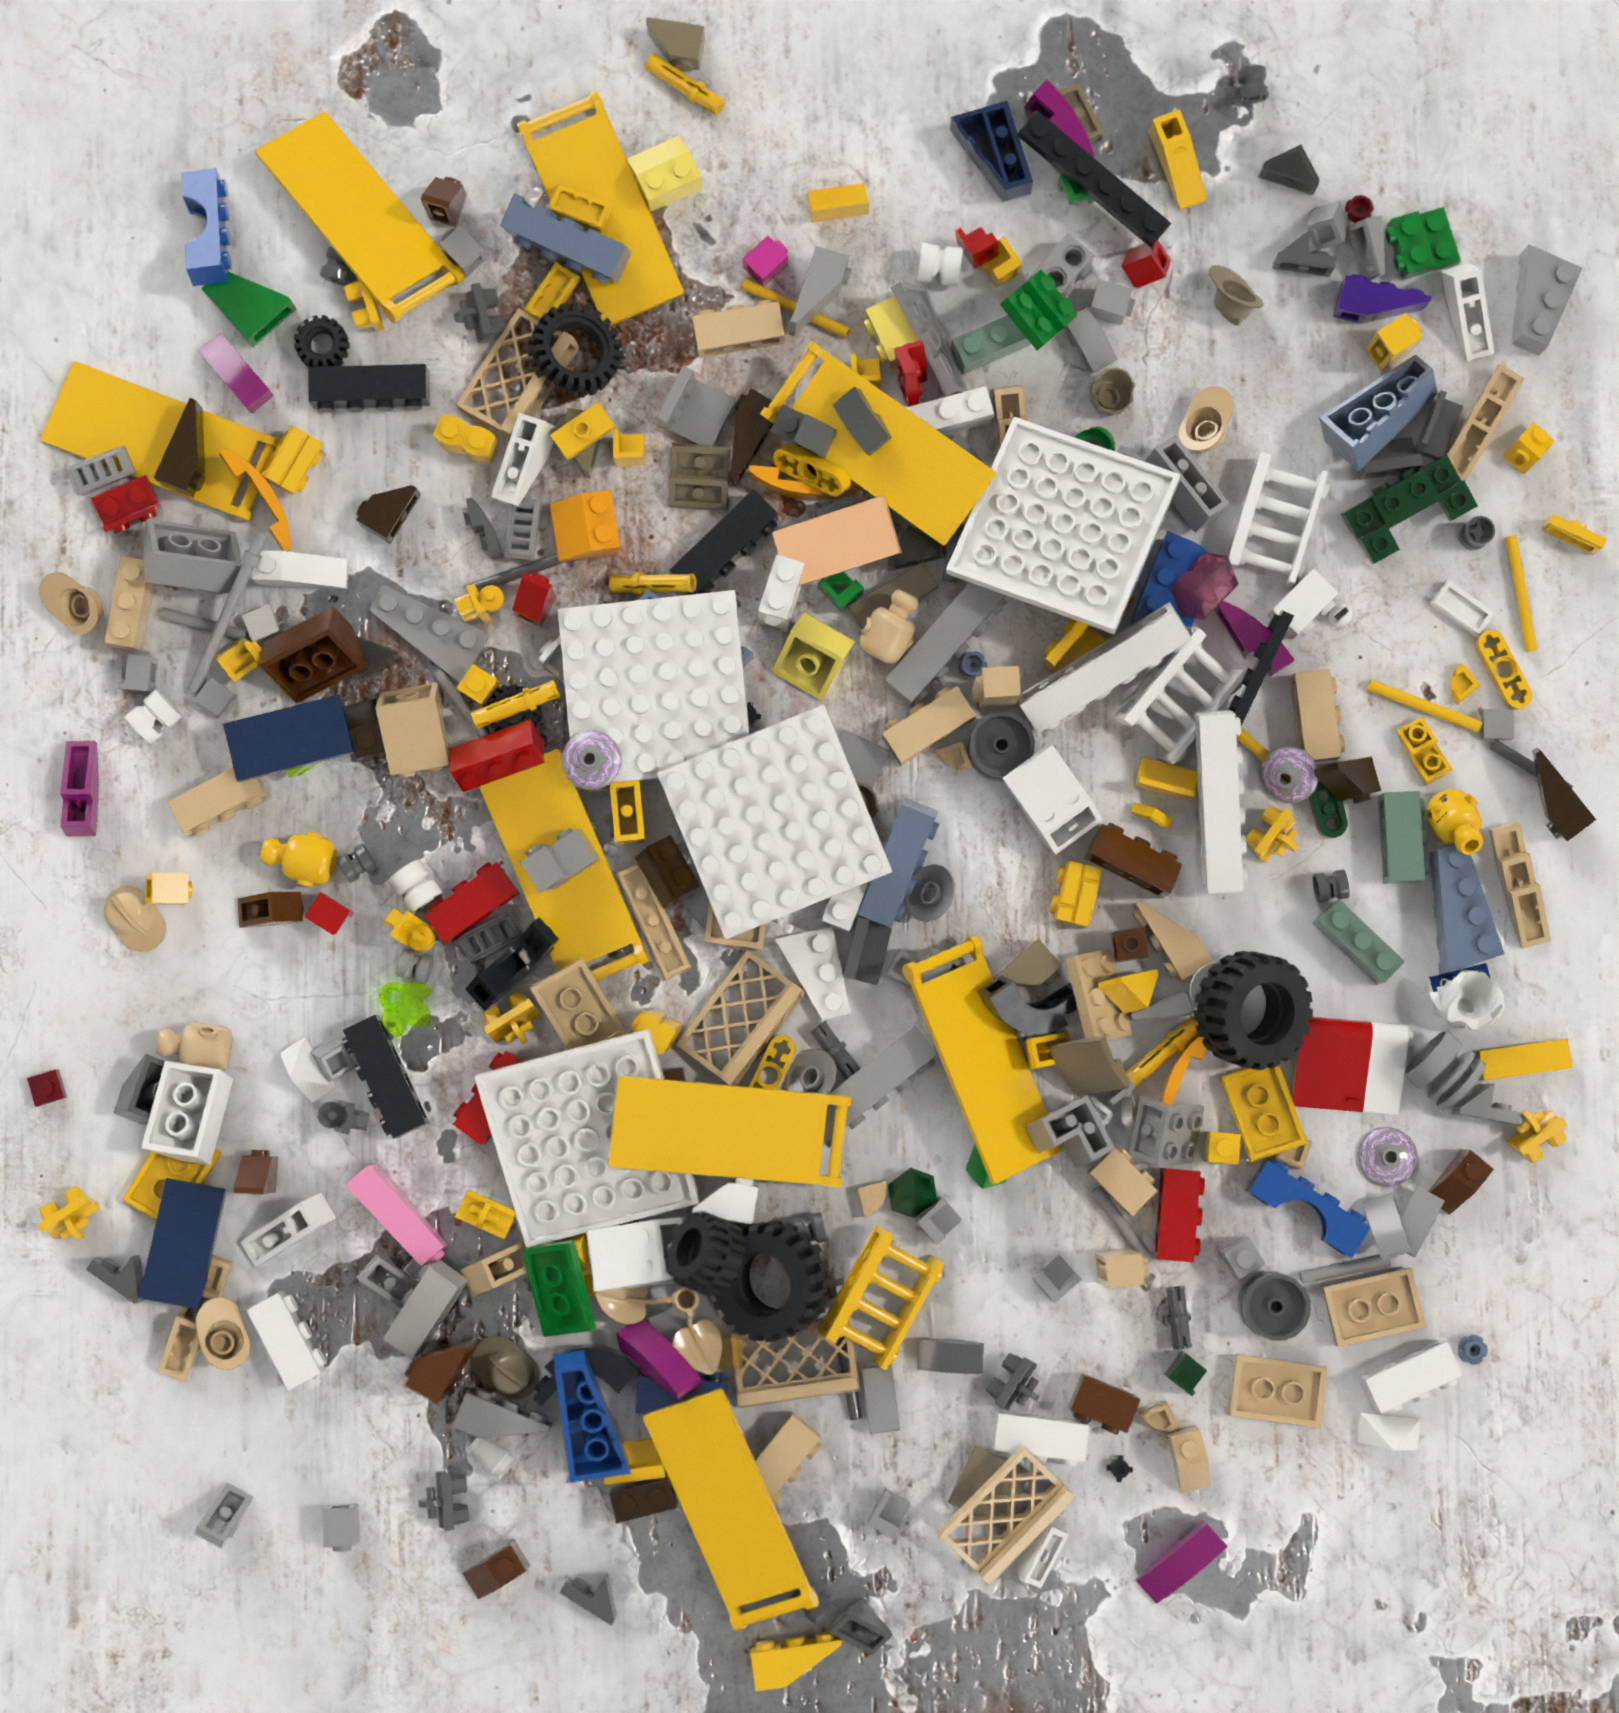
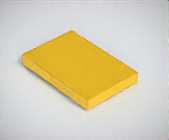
[1219,1065,1308,1163]
[122,1149,222,1220]

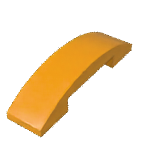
[219,448,291,552]
[749,465,864,501]
[1159,1035,1207,1105]

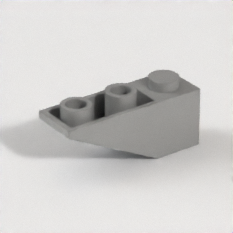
[452,1387,553,1438]

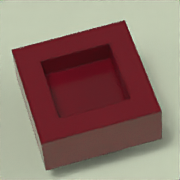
[27,1069,67,1107]

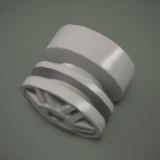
[1404,1029,1486,1110]

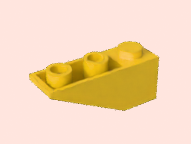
[1148,109,1207,211]
[750,1631,842,1691]

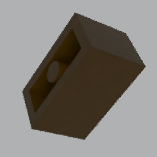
[635,835,700,909]
[609,1475,678,1524]

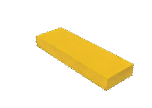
[1477,1038,1573,1081]

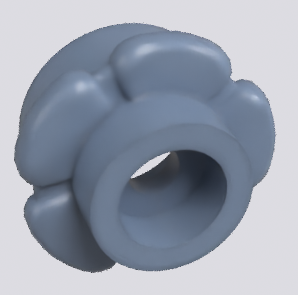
[958,651,988,680]
[1458,1334,1488,1365]

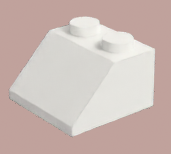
[692,1178,759,1224]

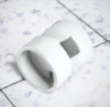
[917,243,963,286]
[125,689,183,745]
[388,859,444,915]

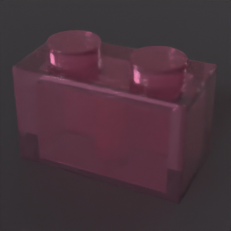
[1170,553,1238,620]

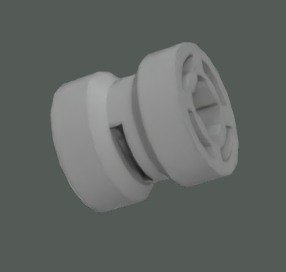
[396,948,434,984]

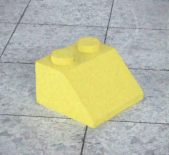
[627,136,703,212]
[771,612,855,701]

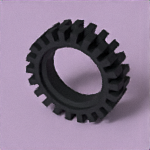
[528,303,623,398]

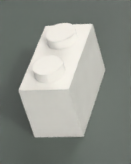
[1268,568,1339,639]

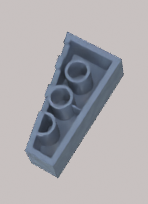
[500,193,632,285]
[1319,354,1438,472]
[858,798,939,928]
[1429,844,1505,974]

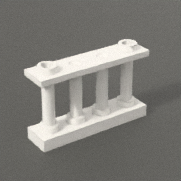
[1223,452,1330,589]
[1113,626,1245,765]

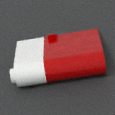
[1291,1017,1414,1115]

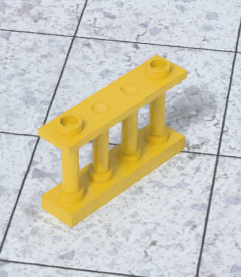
[817,1225,945,1370]

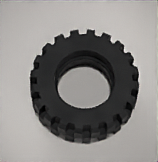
[1194,951,1313,1070]
[713,1221,831,1342]

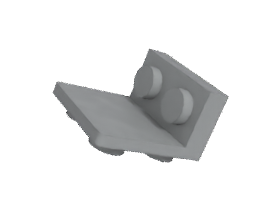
[657,366,736,446]
[1129,1097,1204,1166]

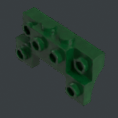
[1340,455,1478,564]

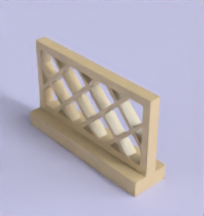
[456,308,580,439]
[676,949,806,1086]
[730,1318,861,1408]
[937,1445,1075,1585]

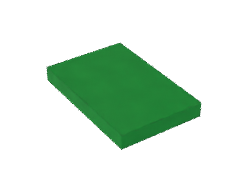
[521,1240,596,1337]

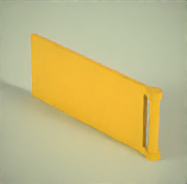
[517,90,684,326]
[256,112,465,323]
[760,341,996,546]
[40,361,280,522]
[479,749,650,981]
[902,935,1062,1184]
[608,1076,852,1187]
[643,1389,818,1631]

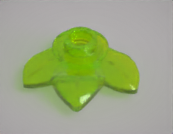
[379,981,432,1038]

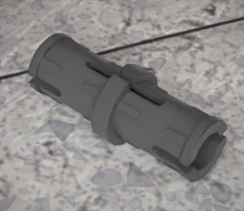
[810,1020,861,1080]
[1165,1286,1192,1350]

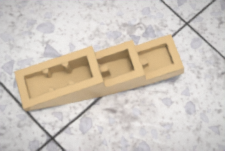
[1446,364,1525,481]
[1488,822,1551,949]
[157,1255,233,1382]

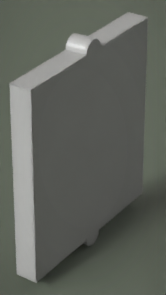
[839,729,890,789]

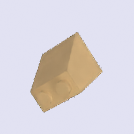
[375,682,450,777]

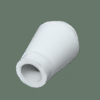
[469,1437,515,1479]

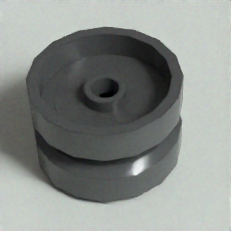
[967,711,1035,781]
[1238,1271,1311,1341]

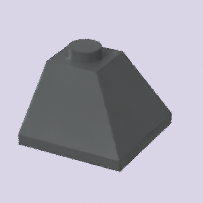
[113,1054,165,1125]

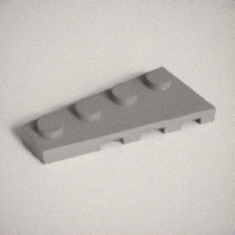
[890,282,968,396]
[369,585,489,683]

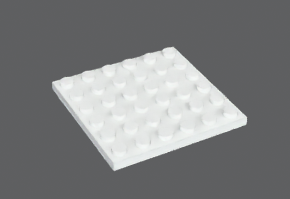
[946,417,1181,634]
[558,590,750,787]
[657,704,893,940]
[474,1028,700,1248]

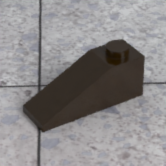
[731,388,779,487]
[154,398,205,498]
[1532,747,1596,842]

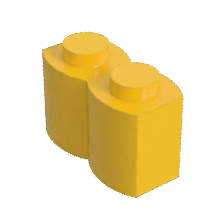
[433,415,499,465]

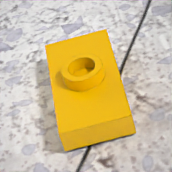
[548,183,613,233]
[524,262,581,320]
[550,402,616,461]
[1541,514,1607,554]

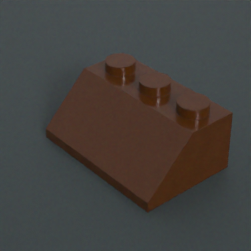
[259,606,367,703]
[1084,823,1182,898]
[404,1338,479,1404]

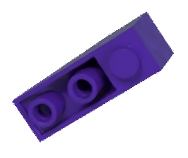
[1333,274,1432,324]

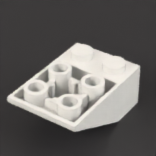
[1002,743,1103,855]
[586,1217,684,1292]

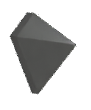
[828,1598,893,1655]

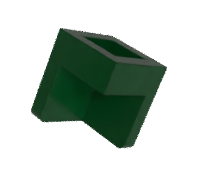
[888,1168,937,1218]
[1164,1351,1208,1396]

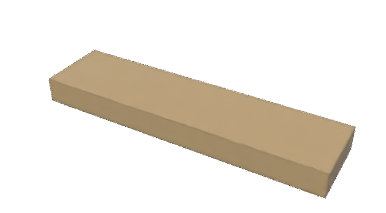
[616,863,692,981]

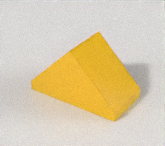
[1098,969,1158,1014]
[1023,1031,1070,1070]

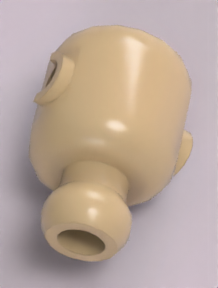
[859,589,918,664]
[156,1022,233,1072]

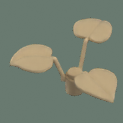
[595,1286,722,1375]

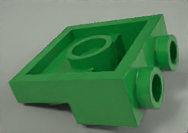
[1385,207,1461,280]
[1000,269,1078,351]

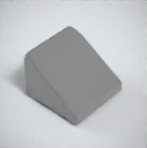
[311,1037,355,1082]

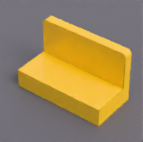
[807,183,869,223]
[1134,757,1198,802]
[604,1438,667,1485]

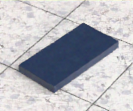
[223,695,354,782]
[139,1178,227,1309]

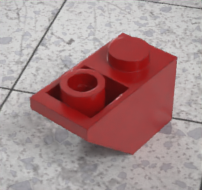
[512,572,557,628]

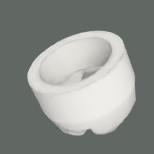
[1328,603,1353,628]

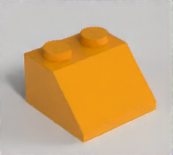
[549,490,620,562]

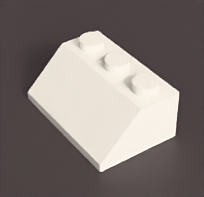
[141,1061,233,1166]

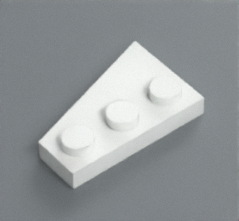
[775,926,851,1020]

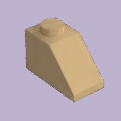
[460,1241,527,1298]
[1166,1426,1211,1493]

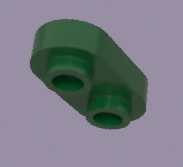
[1309,781,1348,839]

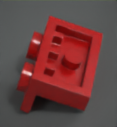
[894,340,927,407]
[91,474,162,534]

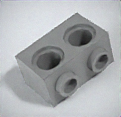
[1030,233,1094,299]

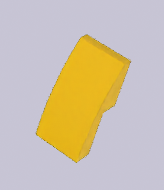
[1396,717,1453,786]

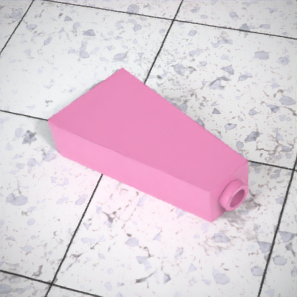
[346,1163,448,1266]

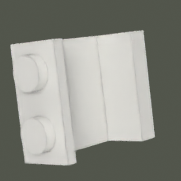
[758,554,805,632]

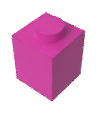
[743,235,788,287]

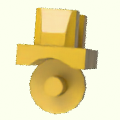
[344,278,396,332]
[454,584,505,623]
[1246,805,1299,863]
[384,908,435,952]
[483,991,541,1044]
[1506,1110,1568,1163]
[38,1186,100,1240]
[455,1189,516,1239]

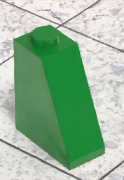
[201,271,297,347]

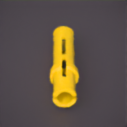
[645,53,726,116]
[609,572,697,596]
[471,679,561,730]
[1125,1015,1199,1088]

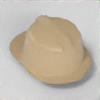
[1178,386,1234,454]
[39,572,104,635]
[104,886,166,952]
[195,1297,250,1370]

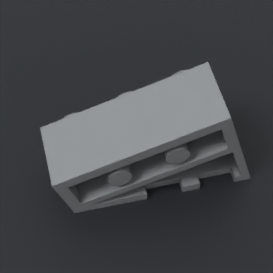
[1512,244,1582,356]

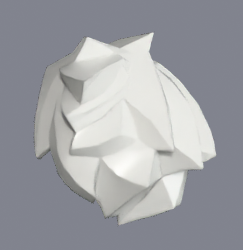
[1429,968,1505,1030]

